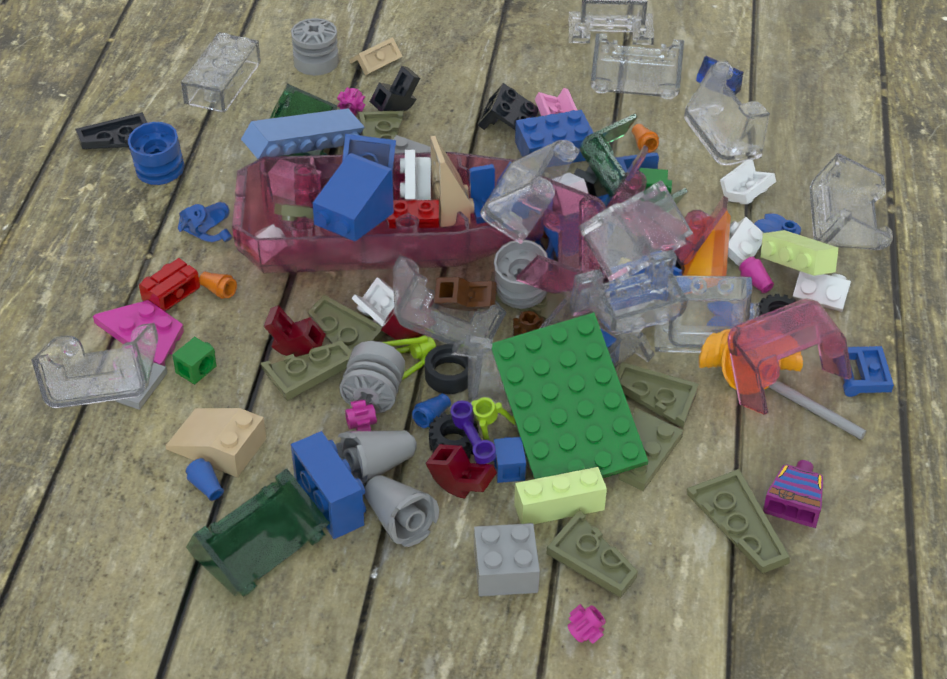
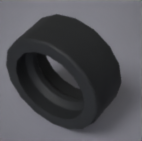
[425,344,475,394]

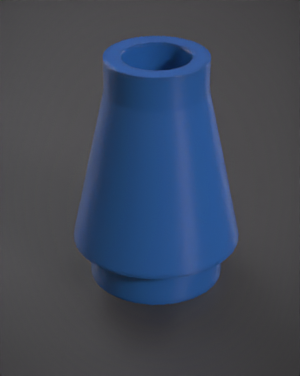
[412,393,451,428]
[185,458,224,501]

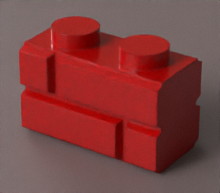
[139,258,200,311]

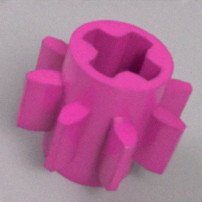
[337,87,366,116]
[345,399,377,431]
[567,604,606,644]

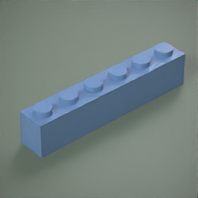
[241,108,365,159]

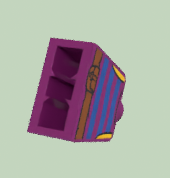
[763,460,823,528]

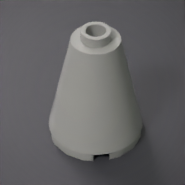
[335,430,417,485]
[364,475,439,547]

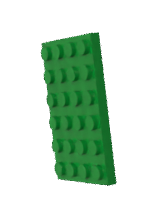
[490,312,648,479]

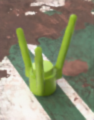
[383,335,436,380]
[472,397,516,441]

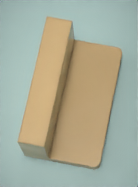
[349,37,403,76]

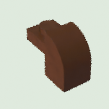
[434,277,497,311]

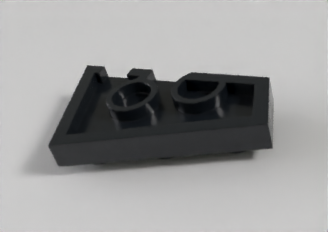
[75,112,147,149]

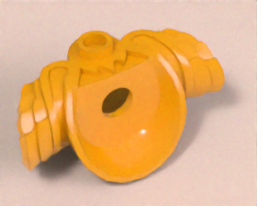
[698,323,803,394]

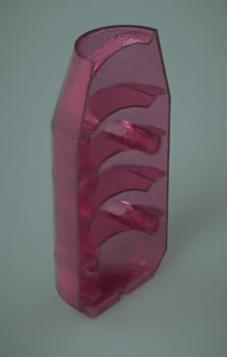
[232,152,545,274]

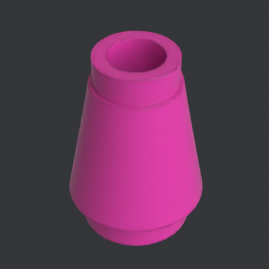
[739,256,774,294]

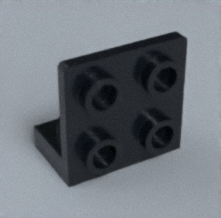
[477,83,539,130]

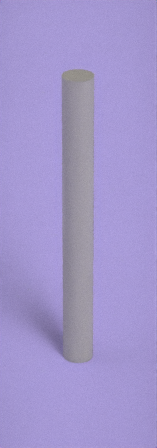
[769,380,867,440]

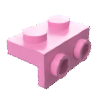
[535,88,577,116]

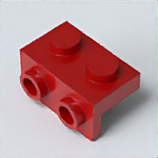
[387,200,439,229]

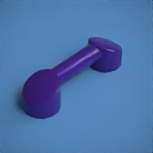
[450,400,497,464]

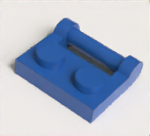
[834,346,894,397]

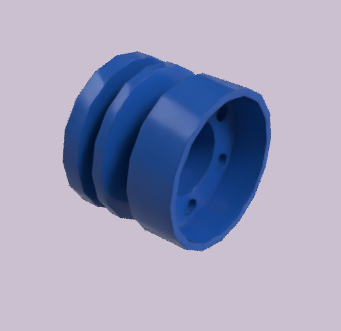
[128,122,185,185]

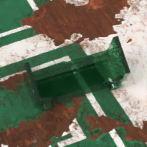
[580,113,688,224]

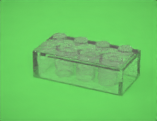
[181,32,261,113]

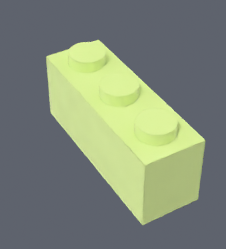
[761,230,838,276]
[514,467,607,524]

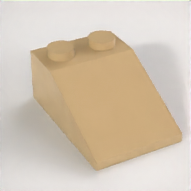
[430,136,474,227]
[166,408,266,478]

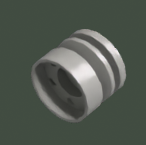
[291,18,339,76]
[494,240,549,309]
[340,341,405,413]

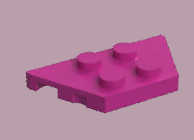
[93,300,184,366]

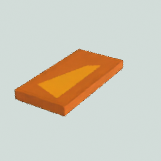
[679,211,731,297]

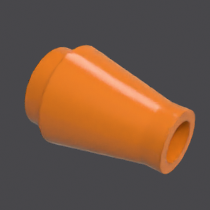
[632,124,659,153]
[199,271,237,299]

